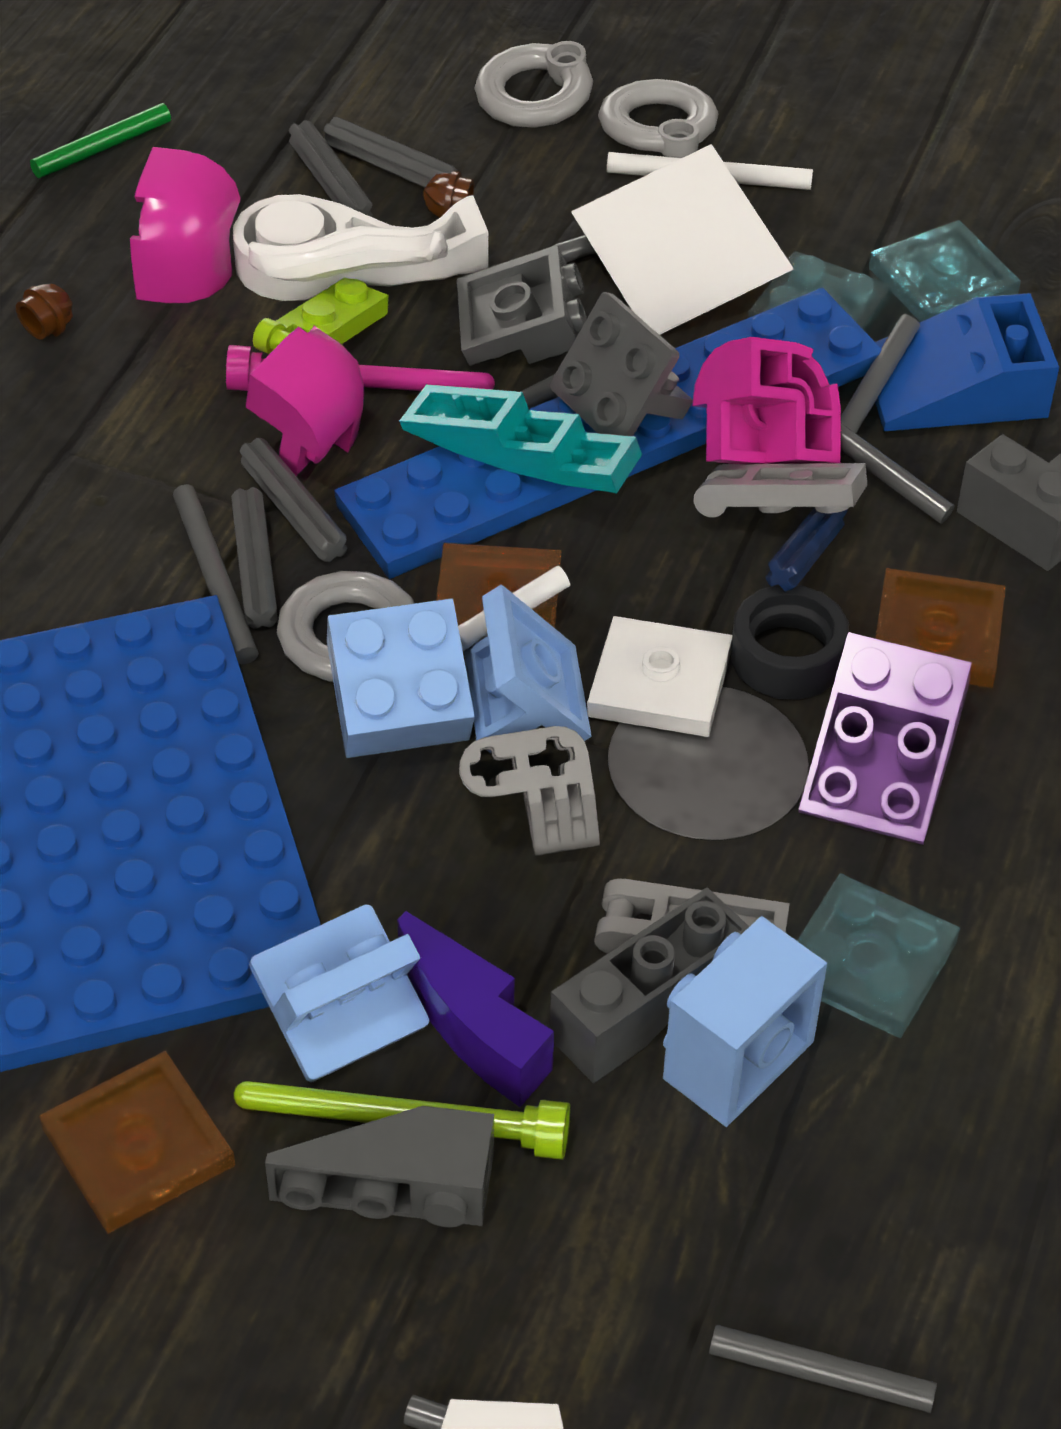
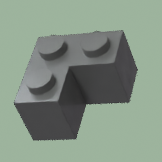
[957,434,1061,571]

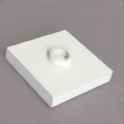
[587,616,733,737]

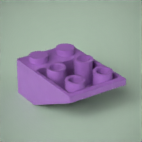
[799,632,972,845]

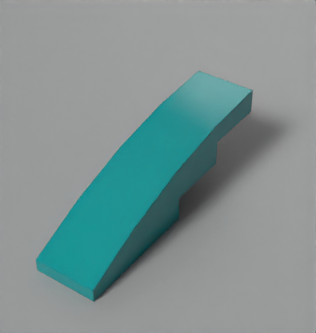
[399,384,642,493]

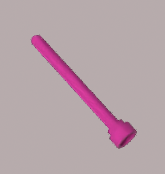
[226,345,495,391]

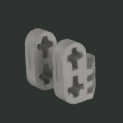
[459,726,600,856]

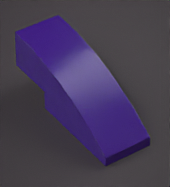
[397,911,554,1107]

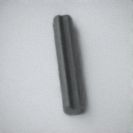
[323,117,457,188]
[289,120,373,217]
[240,438,347,562]
[231,487,278,629]

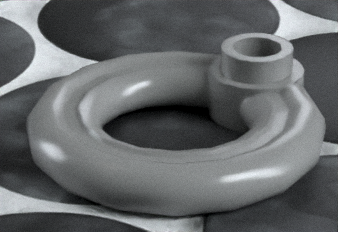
[475,41,593,128]
[598,79,719,158]
[276,571,414,682]

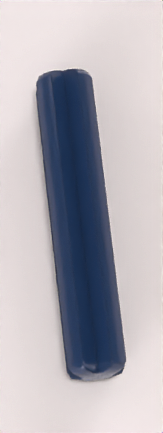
[765,507,848,592]

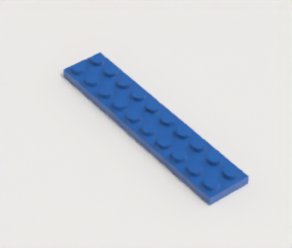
[334,287,882,579]

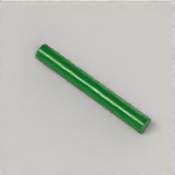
[30,103,171,179]

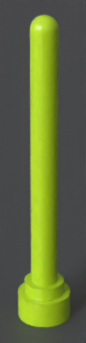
[234,1081,570,1160]

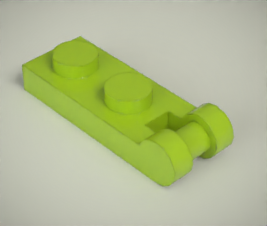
[253,277,389,354]

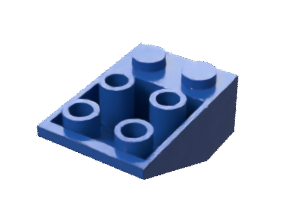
[875,293,1059,431]

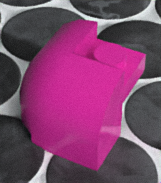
[130,147,241,303]
[246,326,364,476]
[692,337,841,464]

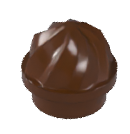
[423,170,474,218]
[16,284,73,340]

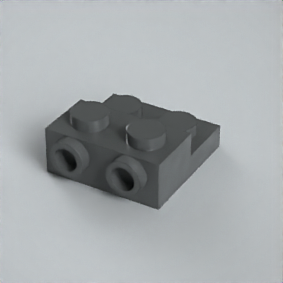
[457,245,587,366]

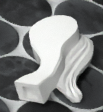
[233,194,488,301]

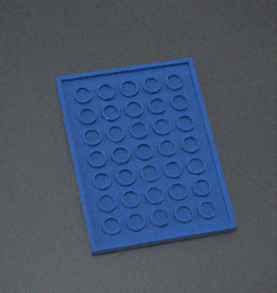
[0,595,321,1072]

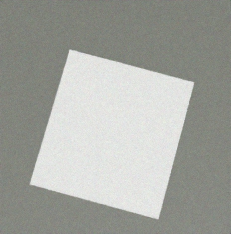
[571,144,794,335]

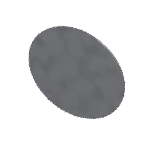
[608,687,809,840]

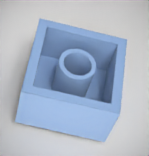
[327,598,475,758]
[663,916,827,1127]

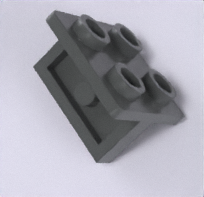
[550,292,693,436]

